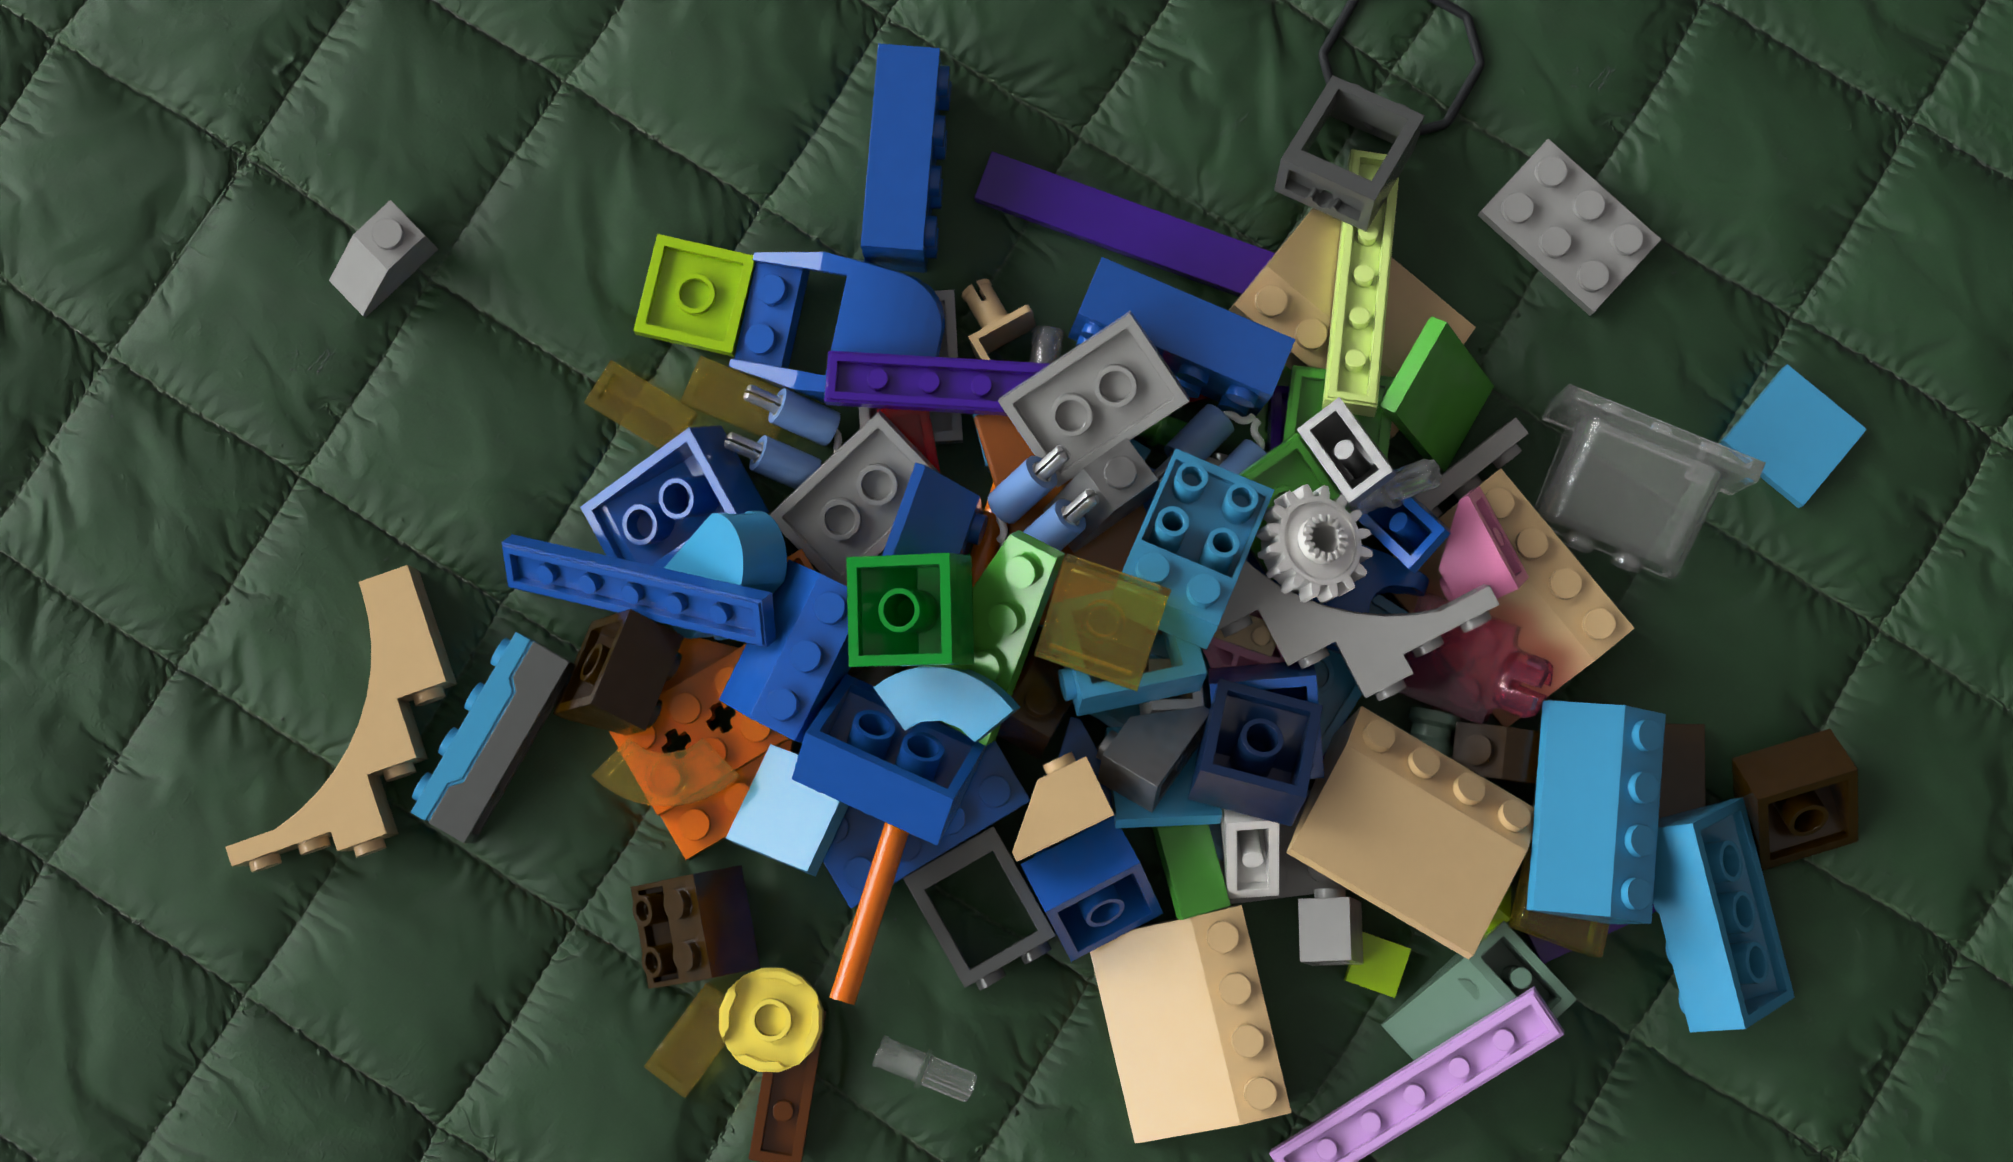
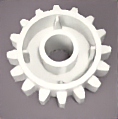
[1256,484,1373,603]

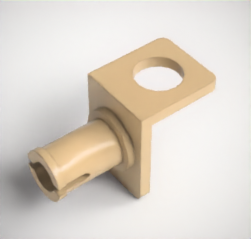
[961,279,1036,360]

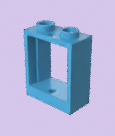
[1046,588,1207,717]

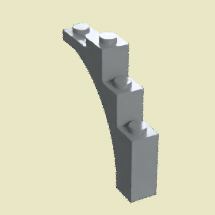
[1216,560,1500,701]

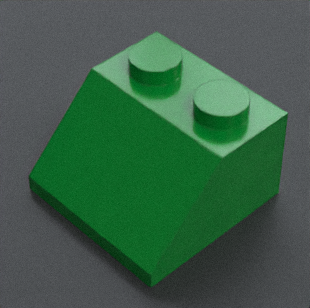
[846,553,974,667]

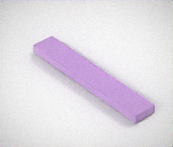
[1269,986,1564,1162]

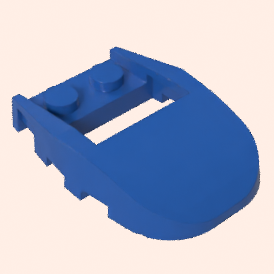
[729,252,945,403]

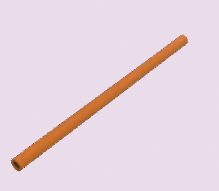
[829,482,1007,1006]

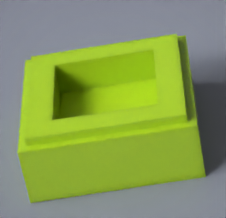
[1344,932,1411,998]

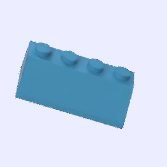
[1526,700,1666,924]
[1653,797,1795,1033]

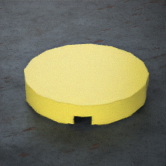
[719,967,824,1072]

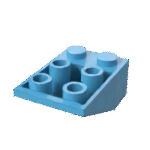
[1108,448,1274,650]

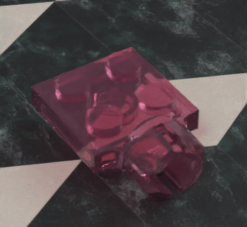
[1399,591,1553,724]

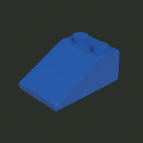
[580,425,769,568]

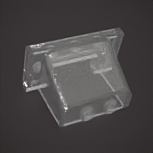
[1534,384,1765,579]

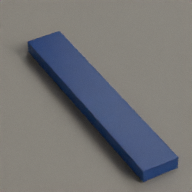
[502,534,776,648]

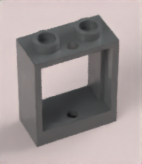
[1274,75,1425,232]
[903,826,1056,991]

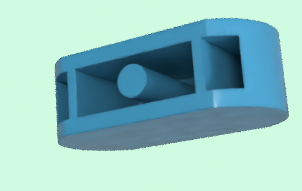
[664,511,787,640]

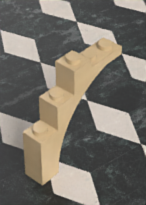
[226,565,457,873]

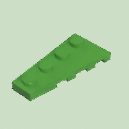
[918,530,1065,746]

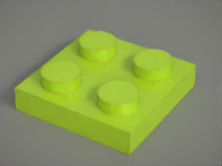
[633,234,756,357]

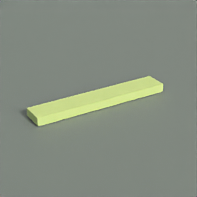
[1322,149,1399,417]

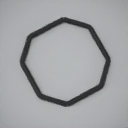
[1318,0,1485,136]

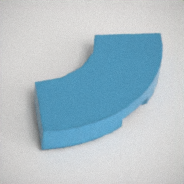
[873,665,1020,742]

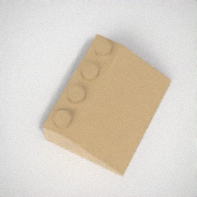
[1228,208,1476,439]
[1391,468,1635,727]
[1286,706,1534,960]
[1090,904,1292,1144]

